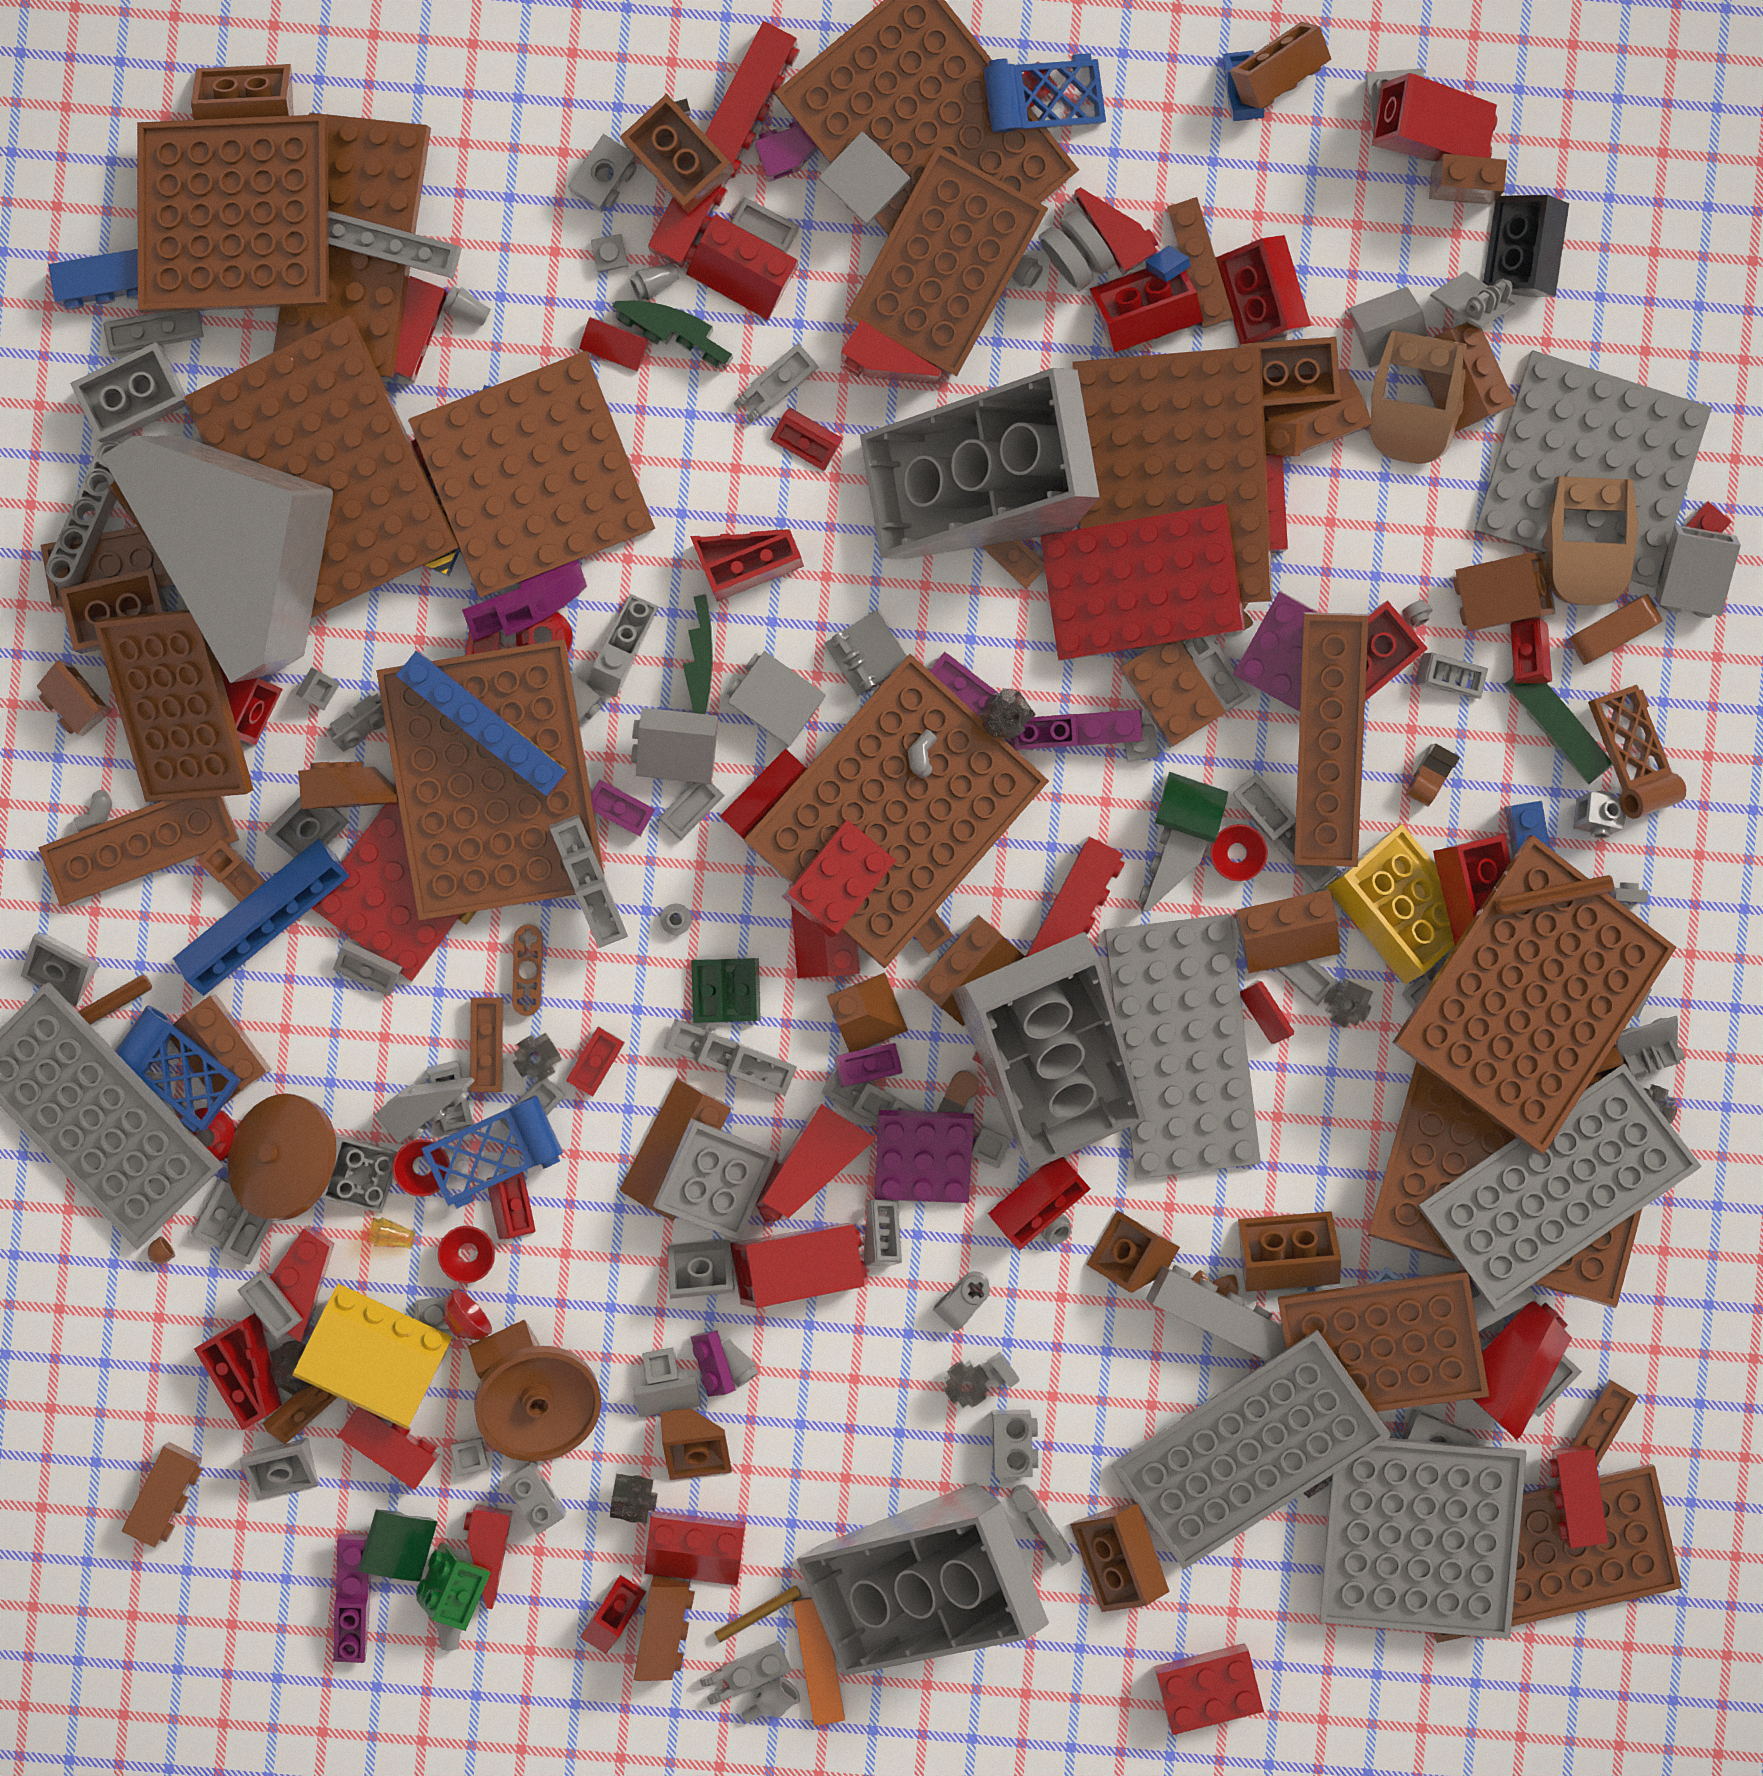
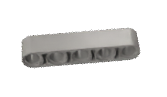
[46,440,120,589]

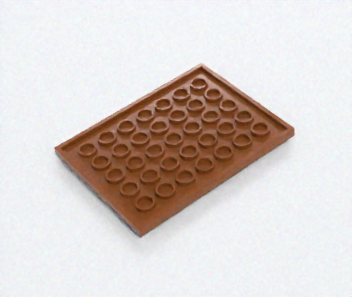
[773,0,1079,236]
[184,315,460,619]
[1073,346,1273,603]
[376,639,605,920]
[743,654,1049,968]
[1392,835,1677,1154]
[1368,1061,1643,1308]

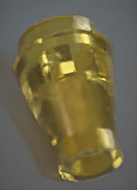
[367,1216,415,1249]

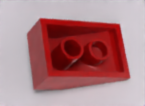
[841,320,942,384]

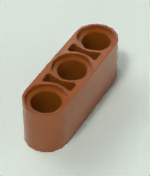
[1568,594,1663,665]

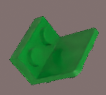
[416,1543,490,1631]

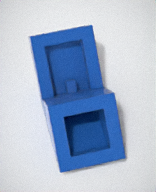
[1223,50,1264,122]

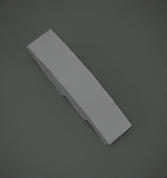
[1233,773,1339,892]
[549,814,628,948]
[663,1018,797,1096]
[822,1067,919,1124]

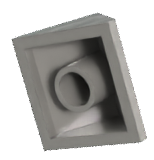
[1348,287,1427,368]
[265,797,349,858]
[21,933,100,1006]
[668,1240,735,1299]
[240,1438,319,1500]

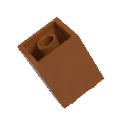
[1453,553,1556,631]

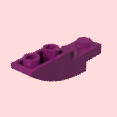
[462,559,587,641]
[1013,709,1143,750]
[333,1534,371,1663]

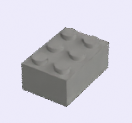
[70,342,187,443]

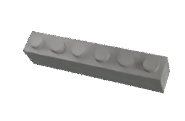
[1146,1264,1286,1361]

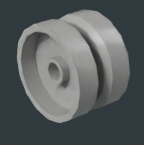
[1038,209,1115,292]

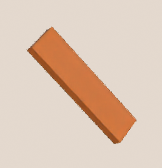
[793,1597,845,1726]

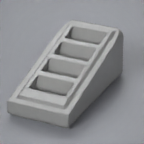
[1416,652,1488,699]
[427,1060,474,1132]
[864,1200,902,1266]

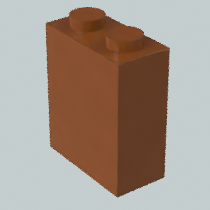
[1429,154,1507,205]

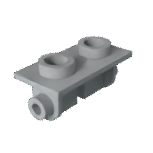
[326,693,385,752]

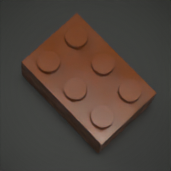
[620,93,735,214]
[1119,641,1226,748]

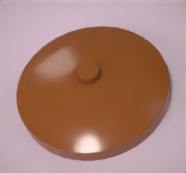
[228,1093,337,1221]
[474,1346,601,1462]

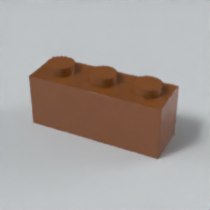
[1230,21,1331,109]
[121,1442,203,1548]

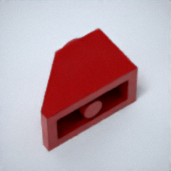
[580,1575,646,1654]

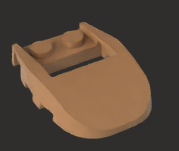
[1370,330,1467,464]
[1543,476,1639,606]

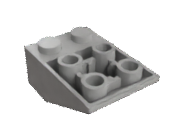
[320,1132,397,1213]

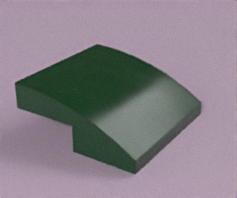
[1155,771,1228,843]
[691,958,761,1023]
[358,1509,438,1582]

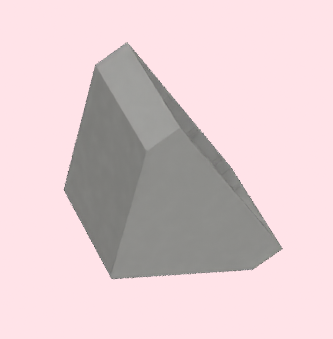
[860,368,1100,559]
[101,435,333,683]
[951,932,1146,1171]
[797,1483,1049,1676]

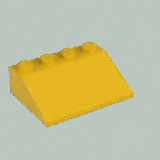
[1326,824,1455,984]
[292,1283,452,1429]

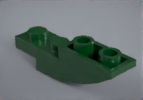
[612,300,733,369]

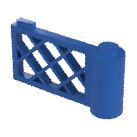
[983,53,1106,133]
[115,1005,241,1132]
[422,1095,563,1209]

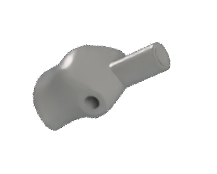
[742,1677,800,1723]

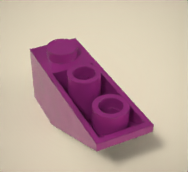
[755,121,818,182]

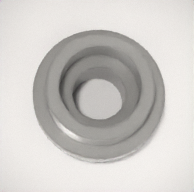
[1402,600,1433,627]
[660,903,692,935]
[1041,1214,1071,1244]

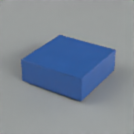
[1145,246,1190,282]

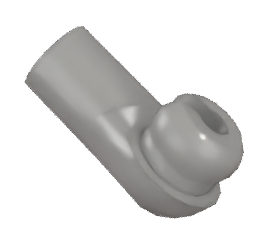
[908,729,938,778]
[74,790,112,832]

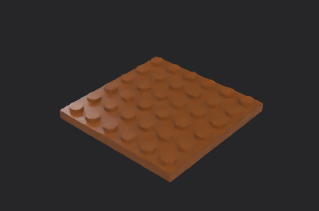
[137,114,329,313]
[408,351,655,598]

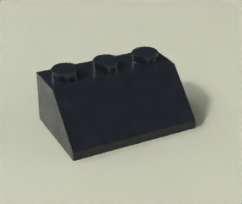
[1483,195,1569,297]

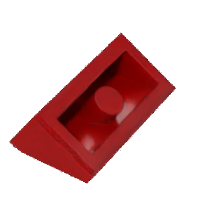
[579,317,649,372]
[770,408,843,471]
[1510,617,1552,683]
[1240,980,1295,1044]
[486,1172,536,1239]

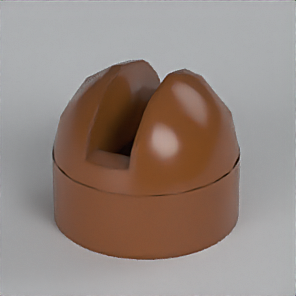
[148,1236,175,1264]

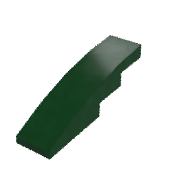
[683,594,713,714]
[1505,676,1613,785]

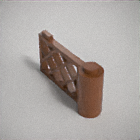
[1588,685,1687,819]

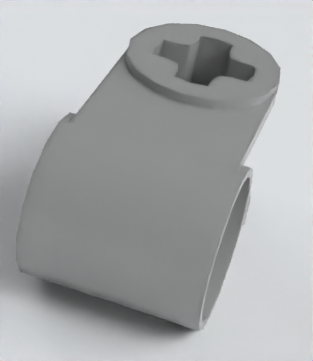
[933,1271,990,1331]

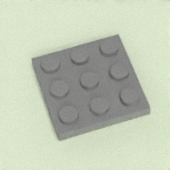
[653,1118,778,1240]

